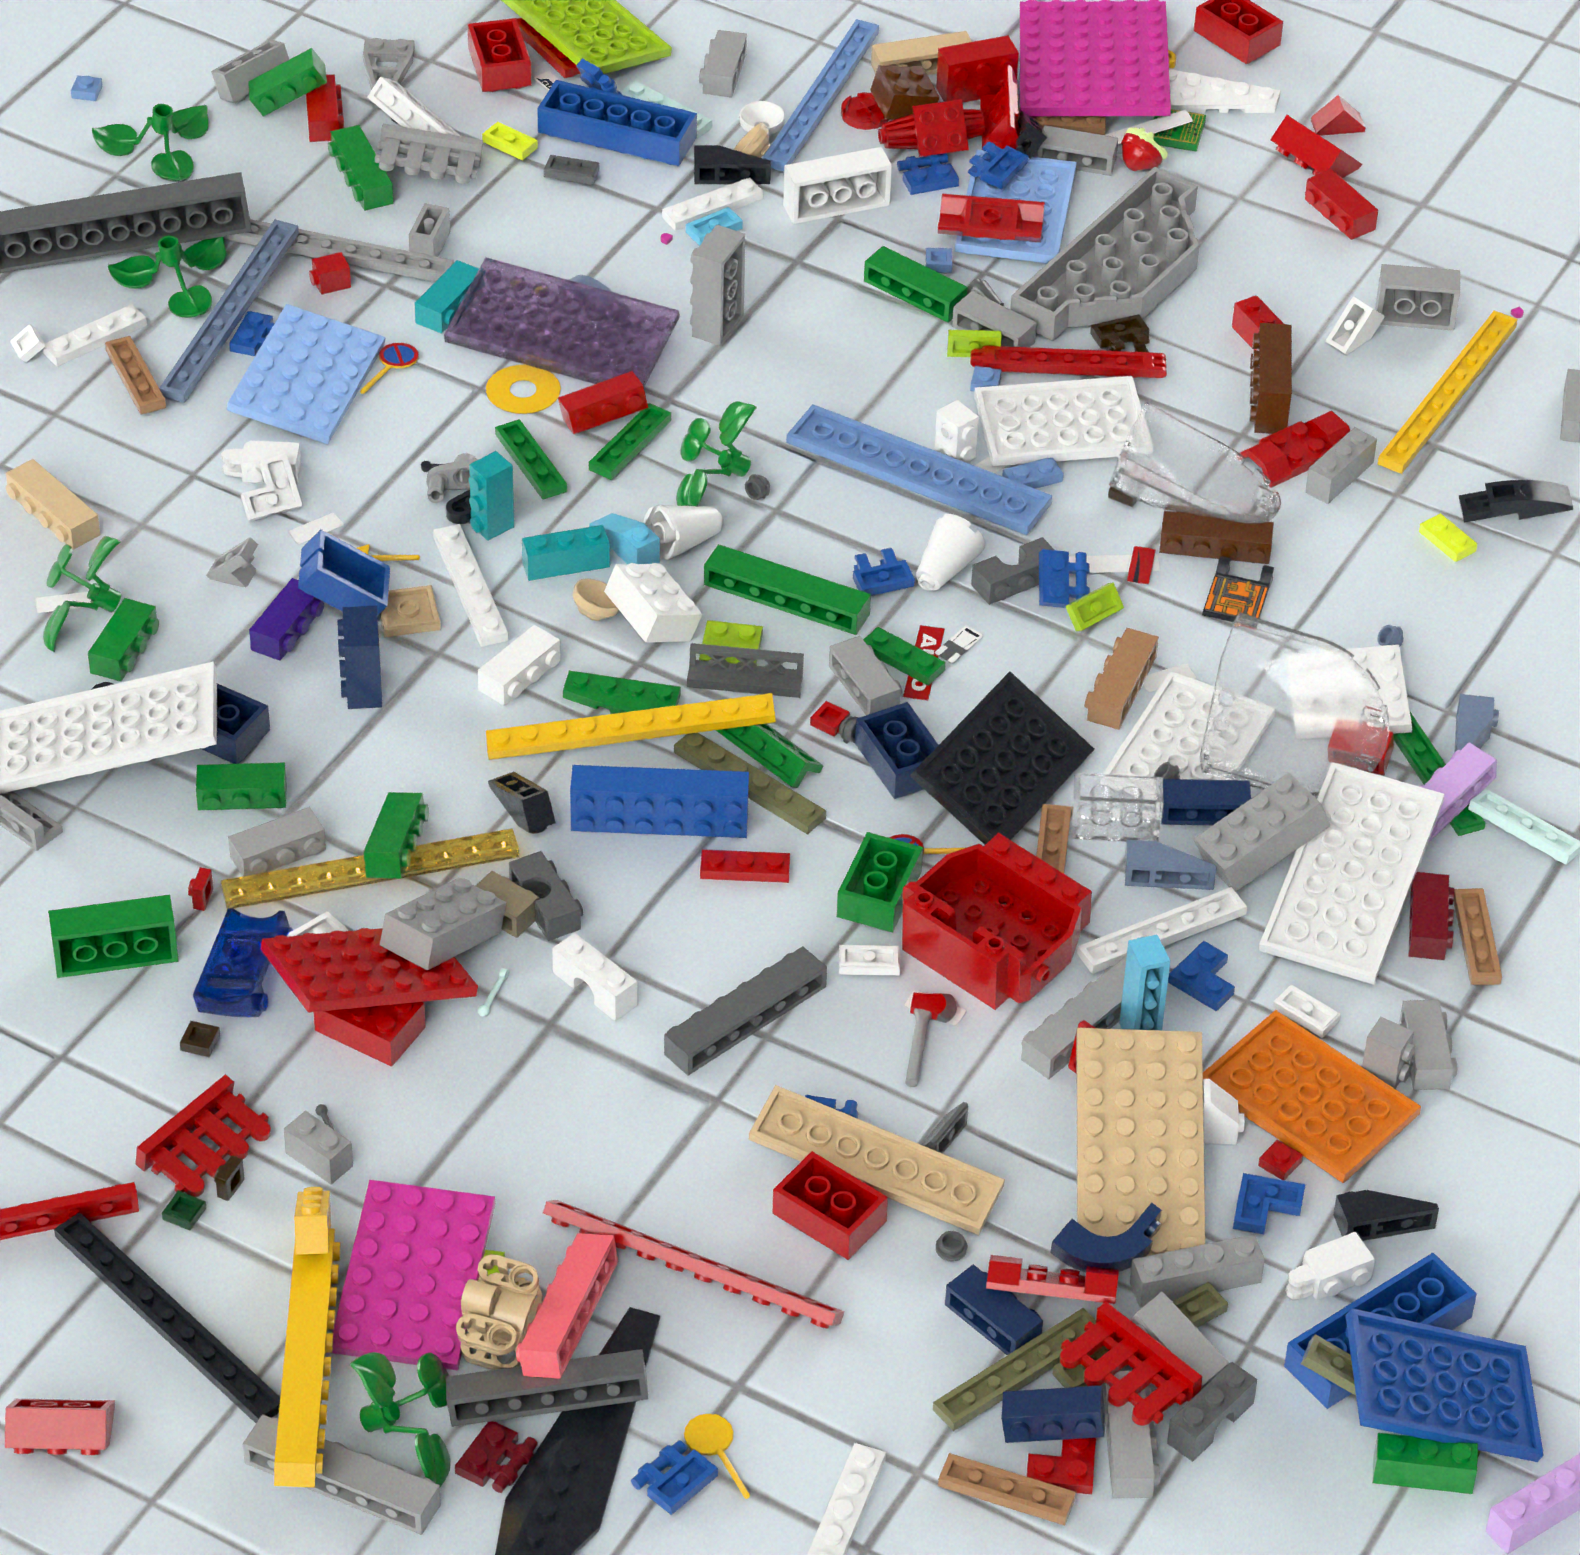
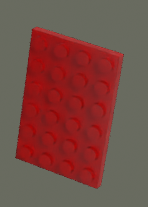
[261,928,478,1013]

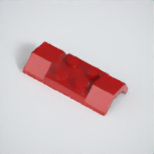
[980,65,1020,151]
[938,194,1045,242]
[1237,410,1350,488]
[986,1255,1119,1304]

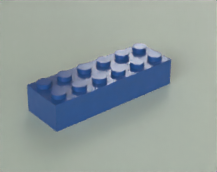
[537,80,697,166]
[570,765,749,838]
[1284,1253,1477,1409]

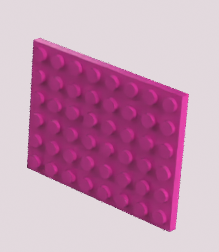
[1020,0,1171,116]

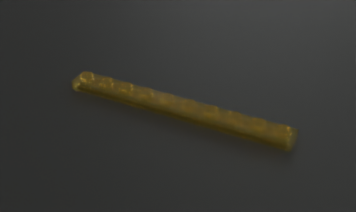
[221,828,519,910]

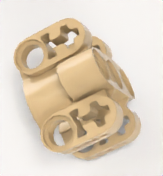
[456,1254,543,1370]

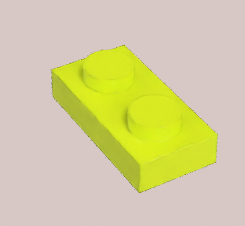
[482,121,538,161]
[1419,513,1478,562]

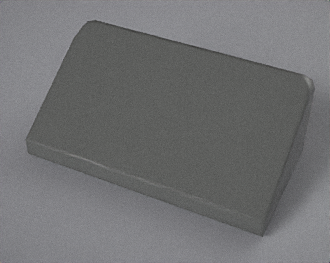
[921,1102,968,1154]

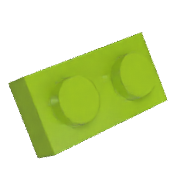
[947,330,1001,357]
[1065,582,1124,631]

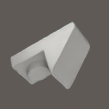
[206,537,258,587]

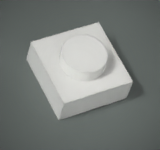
[10,324,45,363]

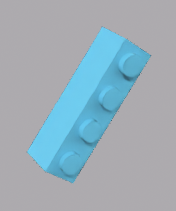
[1119,935,1170,1031]

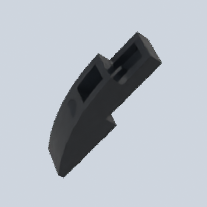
[1459,480,1573,523]

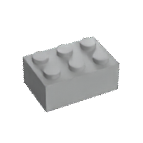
[1376,264,1460,331]

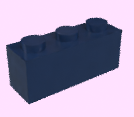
[1159,779,1251,826]
[945,1264,1043,1355]
[1001,1386,1105,1443]

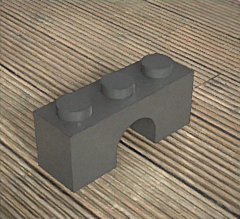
[971,537,1054,605]
[509,851,583,941]
[1167,1362,1258,1462]

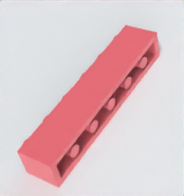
[516,1233,618,1379]

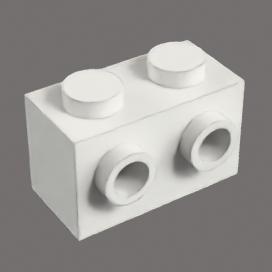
[934,400,979,462]

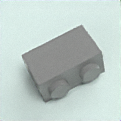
[409,203,450,257]
[1362,1017,1415,1089]
[284,1110,353,1185]

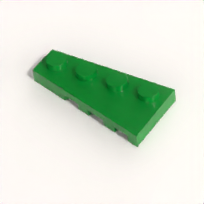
[563,670,681,714]

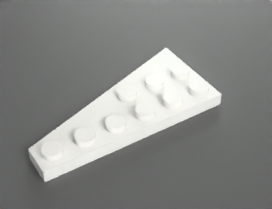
[1169,68,1281,113]

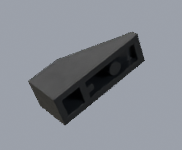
[694,145,771,184]
[488,771,556,834]
[1333,1190,1439,1241]

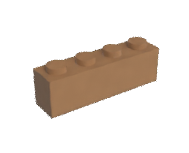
[1084,628,1159,730]

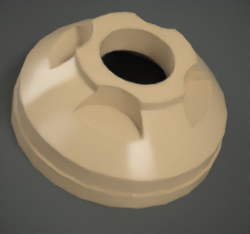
[733,122,770,158]
[572,579,619,621]

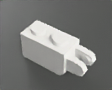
[221,440,301,485]
[1286,1232,1375,1300]

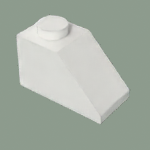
[1325,297,1385,355]
[1203,1079,1244,1145]

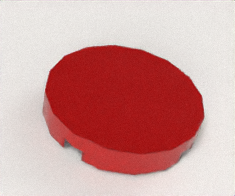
[841,92,889,130]

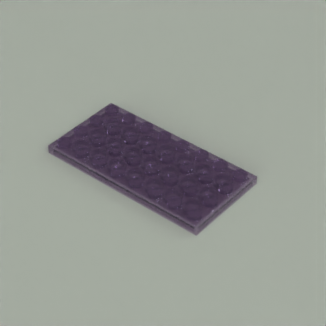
[444,257,680,387]

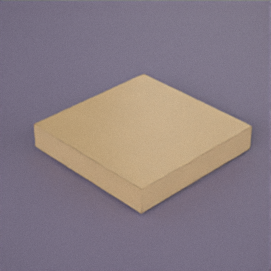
[380,585,441,637]

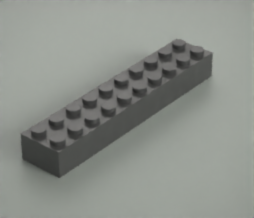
[0,172,252,273]

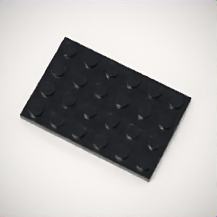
[910,671,1095,845]

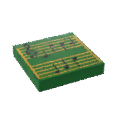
[1153,109,1206,152]

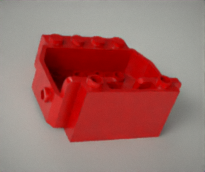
[902,833,1092,1010]

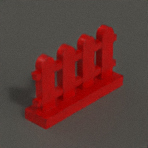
[135,1074,271,1197]
[1060,1302,1203,1426]

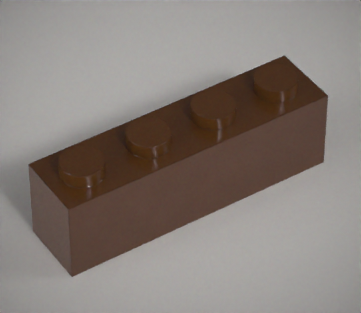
[1159,511,1274,564]

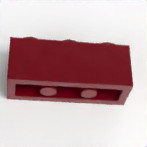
[1408,872,1454,960]

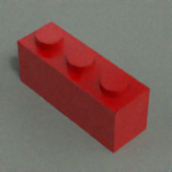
[306,74,344,142]
[1305,169,1378,240]
[558,371,648,435]

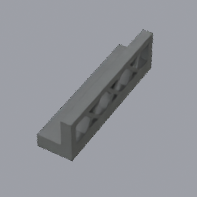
[687,643,804,698]

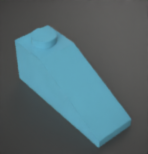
[590,513,660,564]

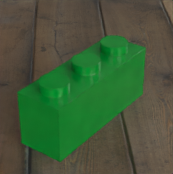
[248,48,327,117]
[88,598,159,682]
[196,762,287,810]
[1372,1433,1478,1494]

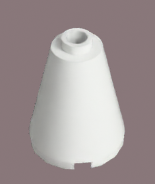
[644,505,723,560]
[916,514,985,591]

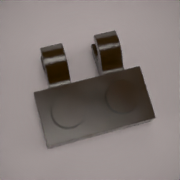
[1090,314,1150,352]

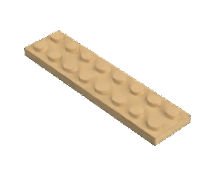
[749,1085,1005,1236]

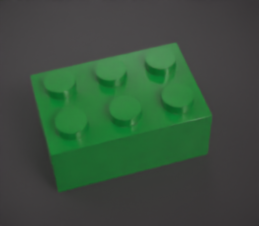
[836,832,923,933]

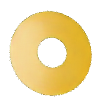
[486,365,561,414]

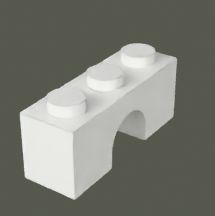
[552,932,637,1021]

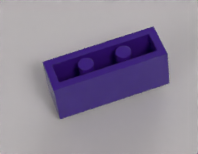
[249,578,324,661]

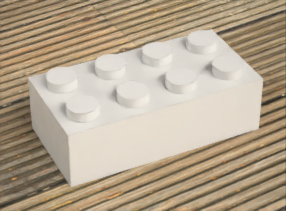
[783,147,892,224]

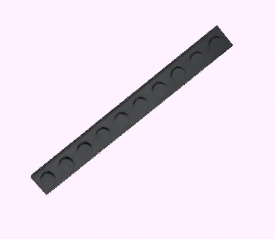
[54,1212,280,1423]

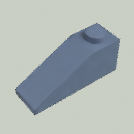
[1455,694,1499,752]
[1125,840,1216,890]

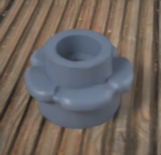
[1377,625,1404,647]

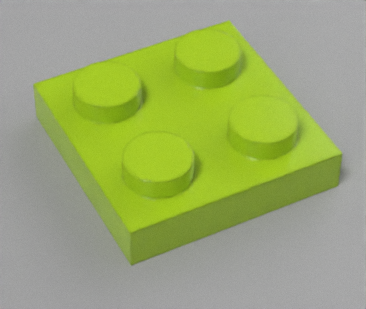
[699,620,763,665]

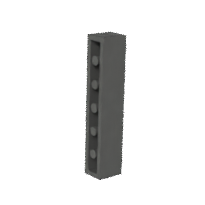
[664,946,827,1076]
[446,1349,648,1427]

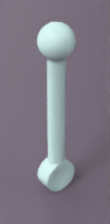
[478,967,509,1016]

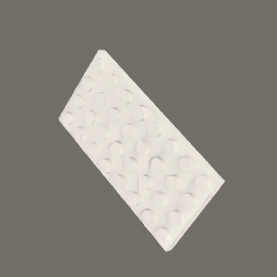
[0,662,217,794]
[1259,762,1445,985]

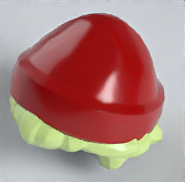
[1121,127,1168,171]

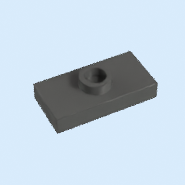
[544,155,599,185]

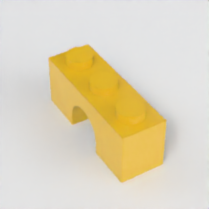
[294,1187,331,1255]

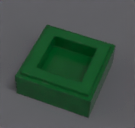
[162,1191,206,1230]

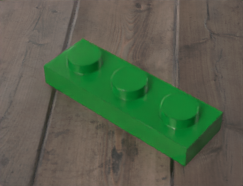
[863,627,946,686]

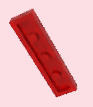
[517,18,580,78]

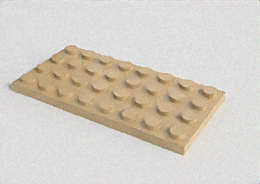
[1076,1028,1205,1256]

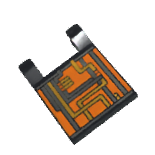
[1202,556,1274,627]

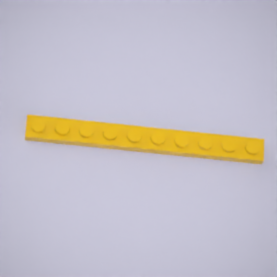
[1378,310,1518,474]
[486,693,776,760]

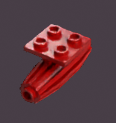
[878,99,985,157]

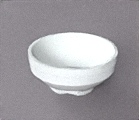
[739,101,785,137]

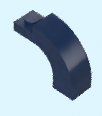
[1050,1203,1162,1272]

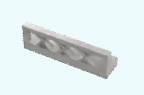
[0,791,63,851]

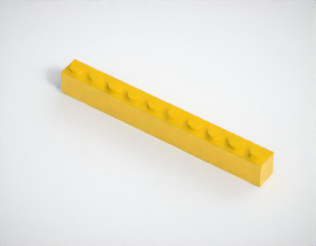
[274,1228,341,1488]

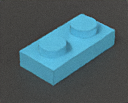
[686,207,743,246]

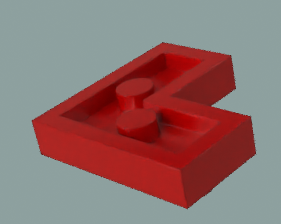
[1026,1438,1096,1494]

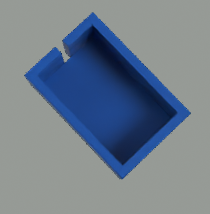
[298,529,390,615]

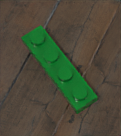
[589,403,671,480]
[495,419,567,500]

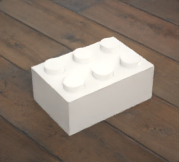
[604,563,703,642]

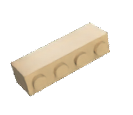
[871,31,972,75]
[6,459,100,550]

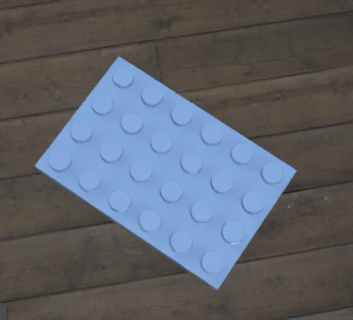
[955,150,1077,264]
[227,304,385,444]

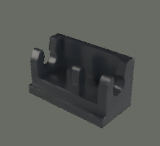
[1016,111,1047,159]

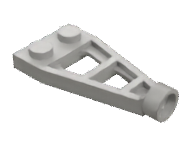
[363,38,415,107]

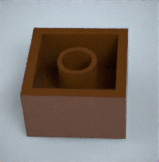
[870,65,940,120]

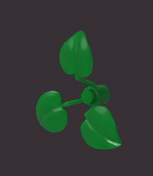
[92,104,208,181]
[108,235,226,317]
[676,401,757,506]
[43,536,121,652]
[350,1352,450,1487]

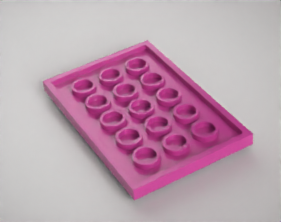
[332,1180,495,1371]

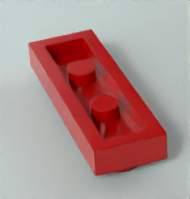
[700,849,790,883]

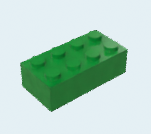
[48,895,179,978]

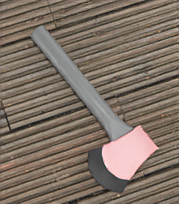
[905,992,957,1087]

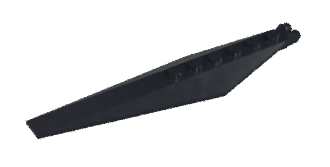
[495,1307,660,1555]

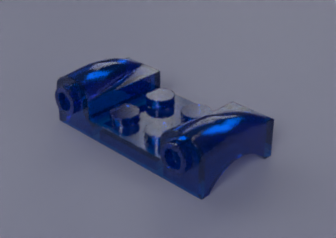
[192,908,293,1017]

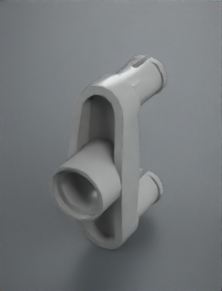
[426,453,479,503]

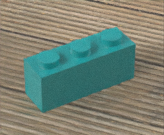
[414,260,486,334]
[468,451,514,541]
[522,525,610,581]

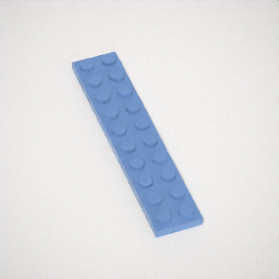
[786,404,1052,535]

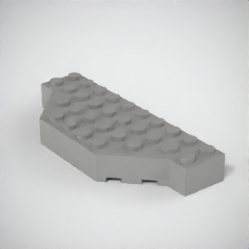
[1010,167,1199,341]

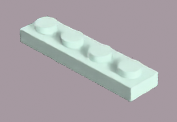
[620,81,712,140]
[1468,789,1580,864]

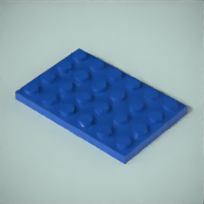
[1346,1308,1544,1462]

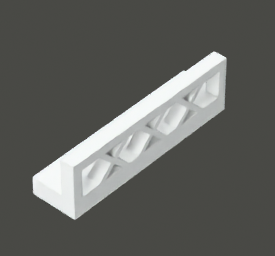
[368,77,462,137]

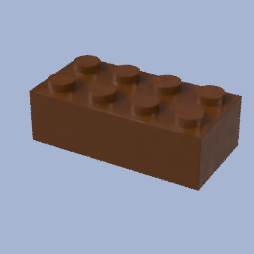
[1249,323,1292,434]

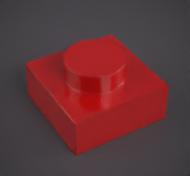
[810,701,850,737]
[188,867,213,911]
[1258,1140,1303,1180]

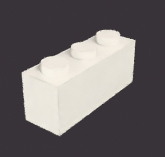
[478,625,561,706]

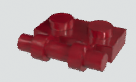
[455,1421,538,1493]

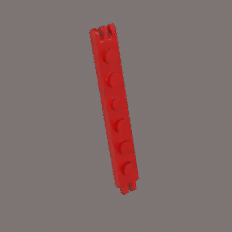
[970,346,1167,378]

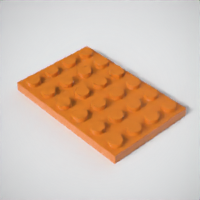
[1203,1010,1421,1183]

